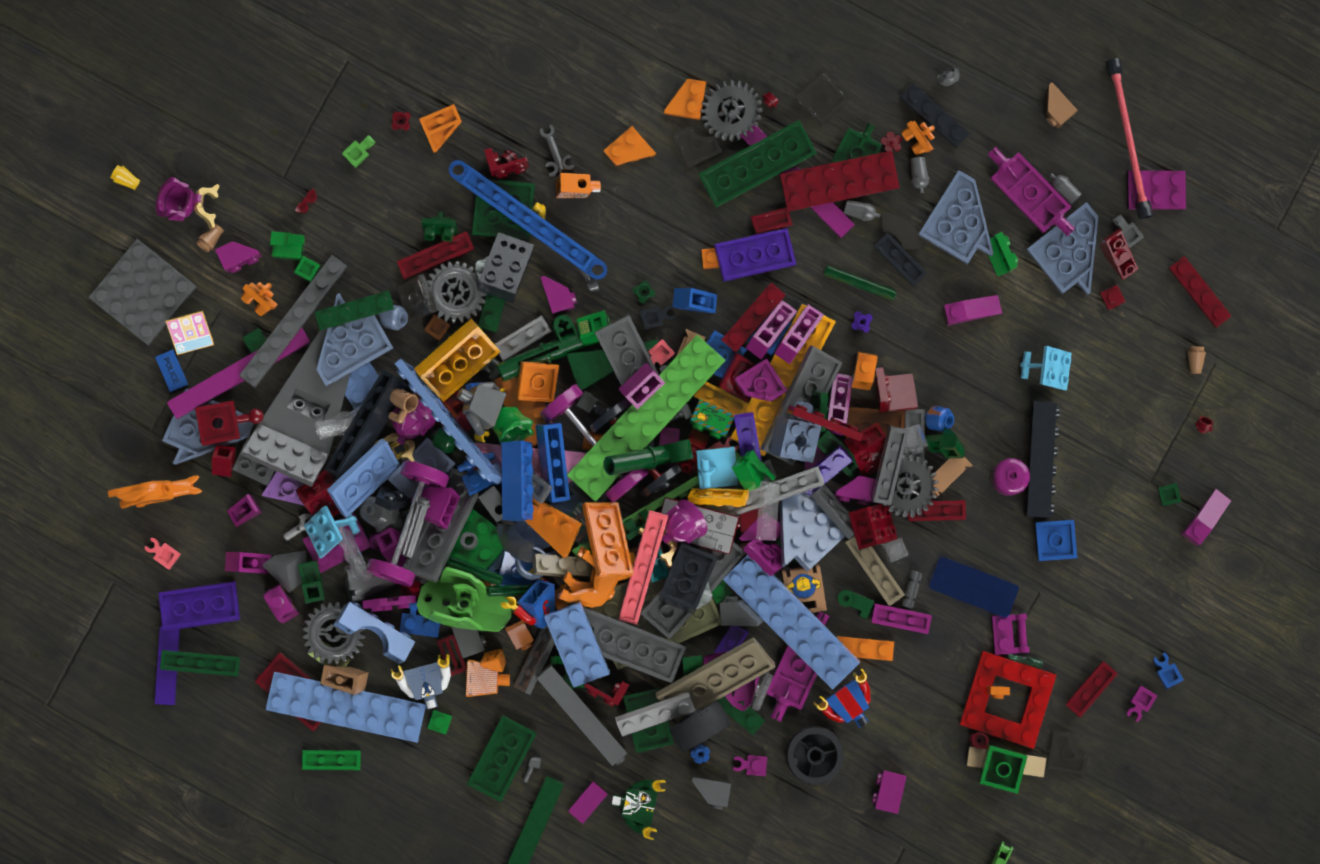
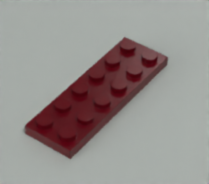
[780,151,900,212]

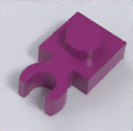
[1126,685,1157,722]
[733,755,767,776]

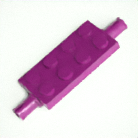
[988,147,1076,237]
[766,611,830,722]

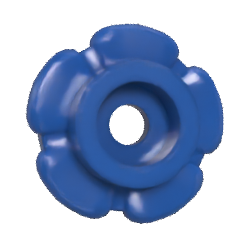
[691,744,710,764]

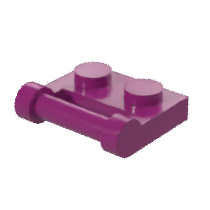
[991,614,1030,655]

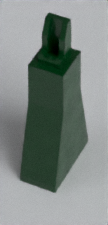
[567,340,658,391]

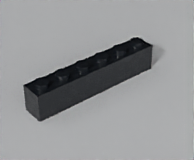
[324,370,408,479]
[1025,401,1060,518]

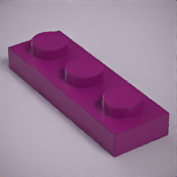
[871,604,932,634]

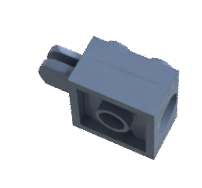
[769,401,821,463]

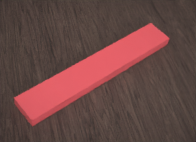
[618,510,668,625]

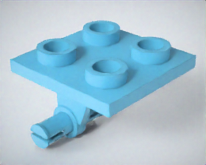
[1020,346,1071,390]
[696,447,738,489]
[304,506,360,558]

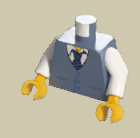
[391,654,451,709]

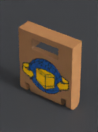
[781,564,827,613]

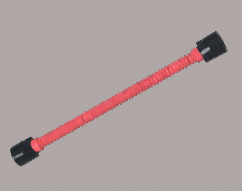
[1105,58,1154,220]

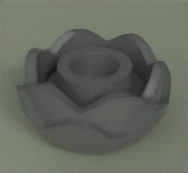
[937,67,960,87]

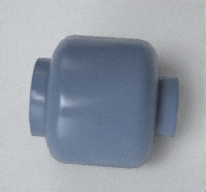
[378,305,408,330]

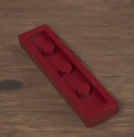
[397,231,475,280]
[1168,256,1231,328]
[721,282,786,353]
[787,404,864,441]

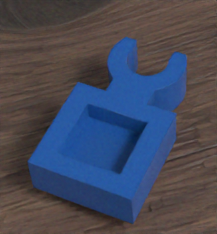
[1153,653,1184,690]

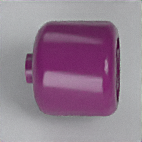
[991,458,1030,496]

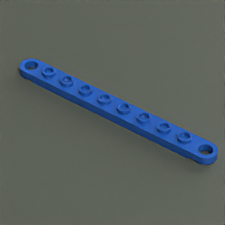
[449,160,607,280]

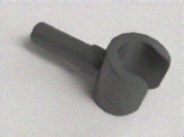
[580,270,599,292]
[523,757,541,783]

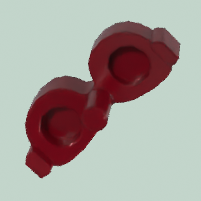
[295,188,317,214]

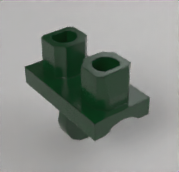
[421,212,458,242]
[623,509,649,542]

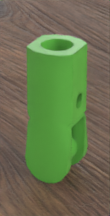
[991,842,1013,864]

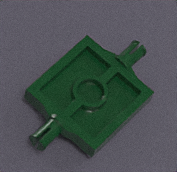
[831,123,882,163]

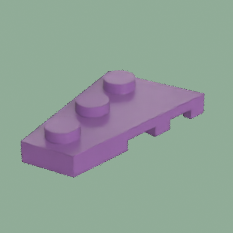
[262,472,304,505]

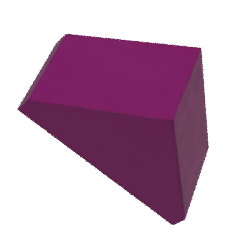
[227,494,262,527]

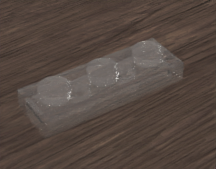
[756,481,780,541]
[338,527,372,582]

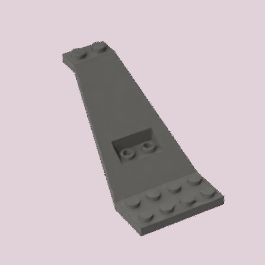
[242,329,351,487]

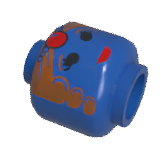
[925,406,954,432]

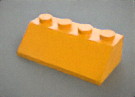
[414,318,501,402]

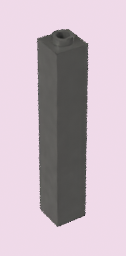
[536,664,627,766]

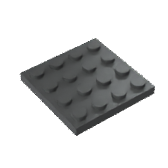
[88,239,197,346]

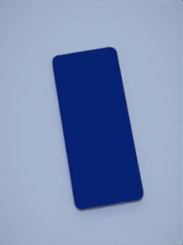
[929,557,1019,618]

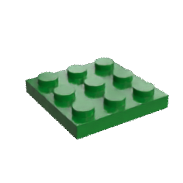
[447,509,512,580]

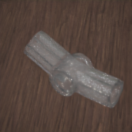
[315,406,361,440]

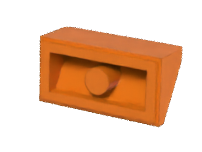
[480,649,506,672]

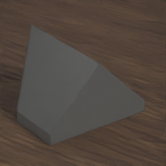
[262,550,308,593]

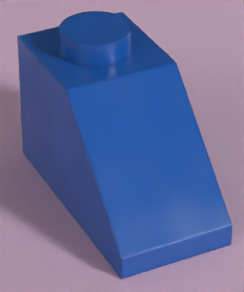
[673,288,717,313]

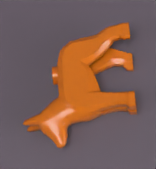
[108,476,202,508]
[557,546,635,608]

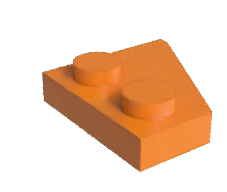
[664,79,706,120]
[419,104,462,153]
[603,126,656,166]

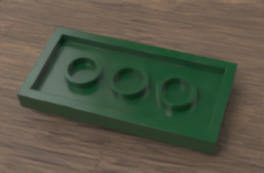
[467,715,537,802]

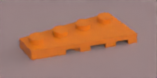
[524,497,582,558]

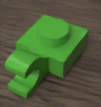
[342,135,376,168]

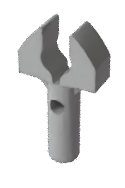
[283,514,312,541]

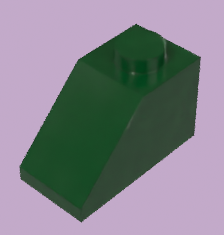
[682,655,703,676]

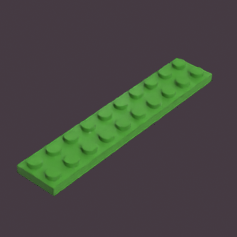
[567,335,726,502]

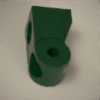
[837,590,874,619]

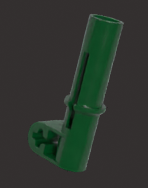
[496,315,583,382]
[603,439,694,475]

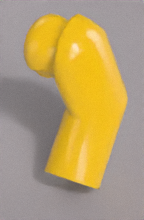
[532,202,546,220]

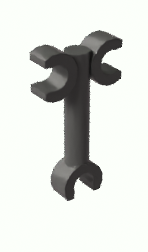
[540,125,575,177]

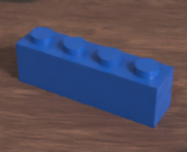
[535,422,570,503]
[501,441,534,521]

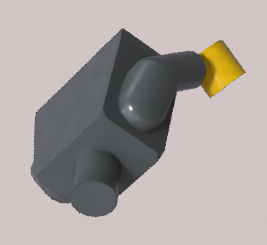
[457,382,506,443]

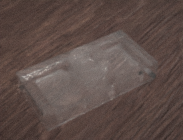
[751,672,773,711]

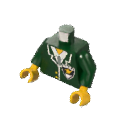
[612,780,666,840]

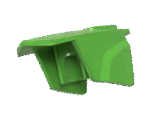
[417,567,511,632]

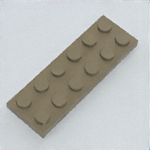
[656,637,775,722]

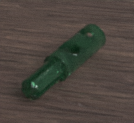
[1008,654,1043,669]

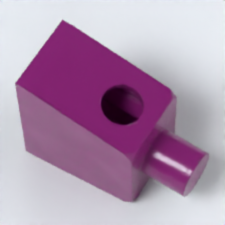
[411,487,460,529]

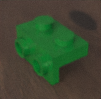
[988,232,1018,277]

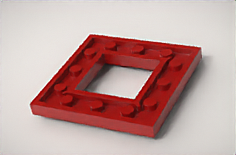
[959,651,1057,749]

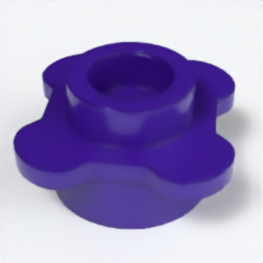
[851,311,873,333]

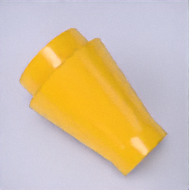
[110,165,140,190]

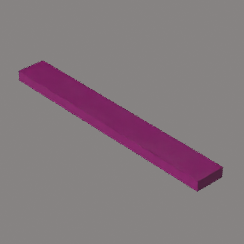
[741,126,855,238]
[167,328,311,419]

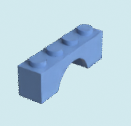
[334,602,415,664]

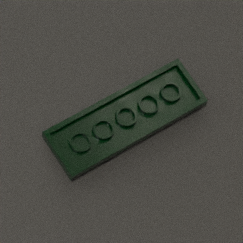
[699,120,817,208]

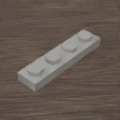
[615,692,695,736]

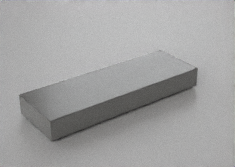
[495,315,552,362]

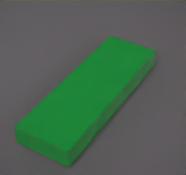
[302,750,361,770]

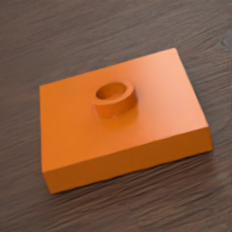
[516,361,559,403]

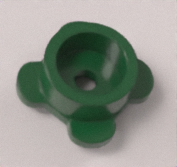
[633,281,655,303]

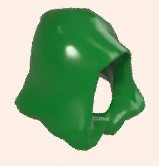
[492,407,534,445]

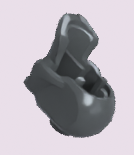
[360,496,404,534]

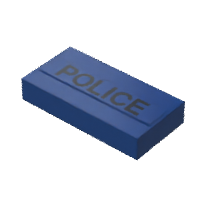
[155,350,189,393]

